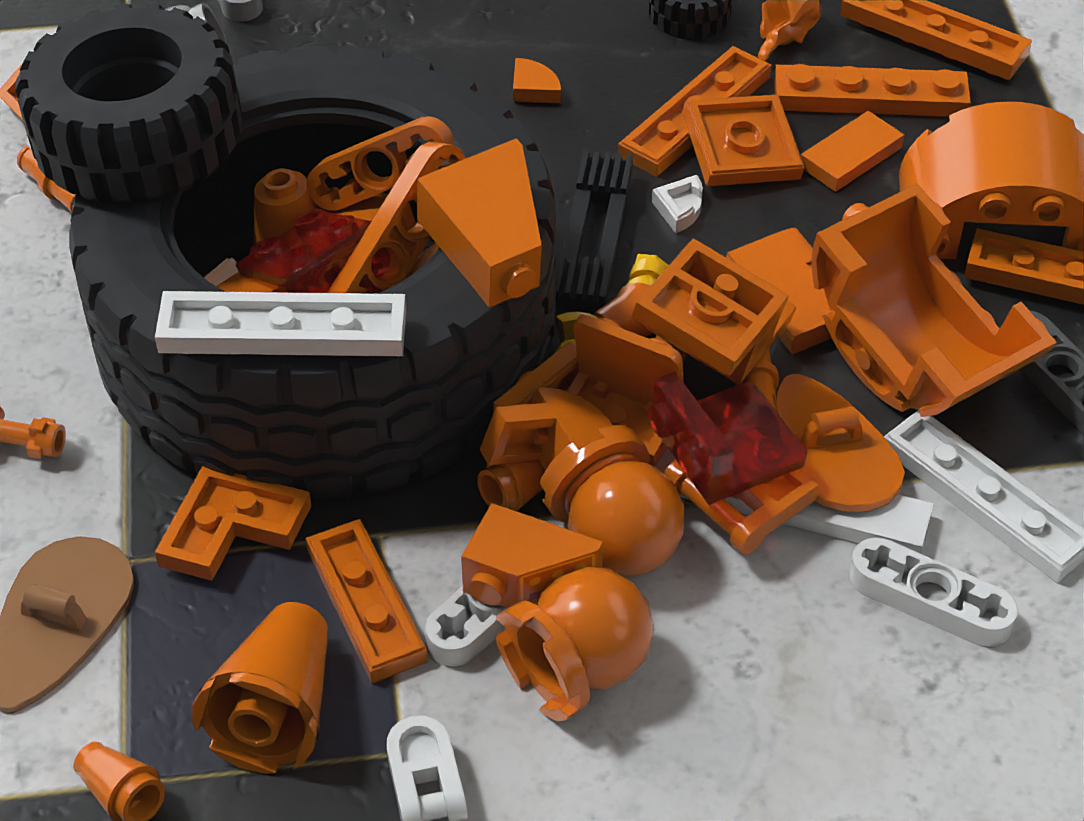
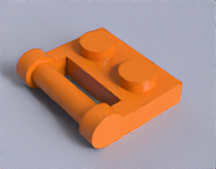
[664,418,819,555]

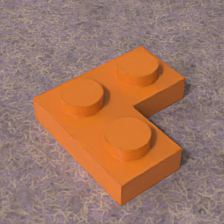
[155,466,311,581]

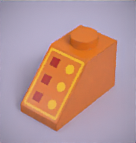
[461,503,603,608]

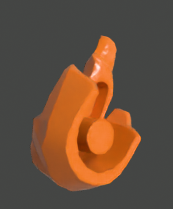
[758,0,822,62]

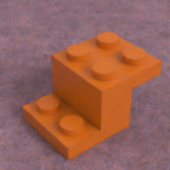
[631,238,797,385]

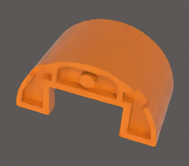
[899,102,1084,259]
[812,184,1057,417]

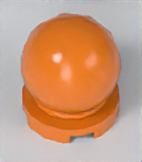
[540,425,684,578]
[495,567,655,722]

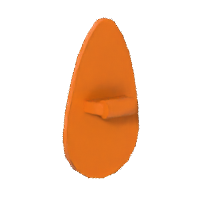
[776,374,905,512]

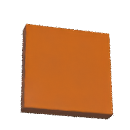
[682,95,805,187]

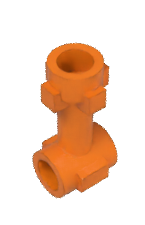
[0,407,66,459]

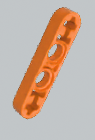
[327,142,466,294]

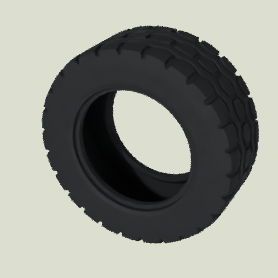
[69,46,556,500]

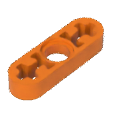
[306,116,454,211]

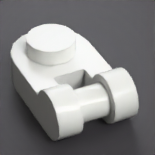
[387,715,468,821]

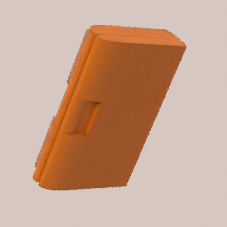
[726,228,832,355]

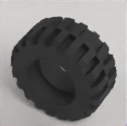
[15,3,243,204]

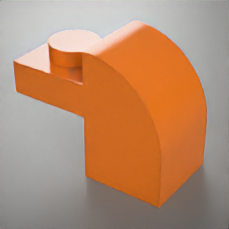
[480,387,613,471]

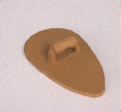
[0,536,135,713]

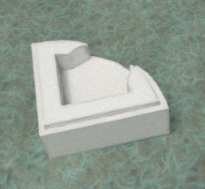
[652,175,703,234]

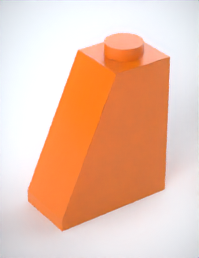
[417,138,542,308]

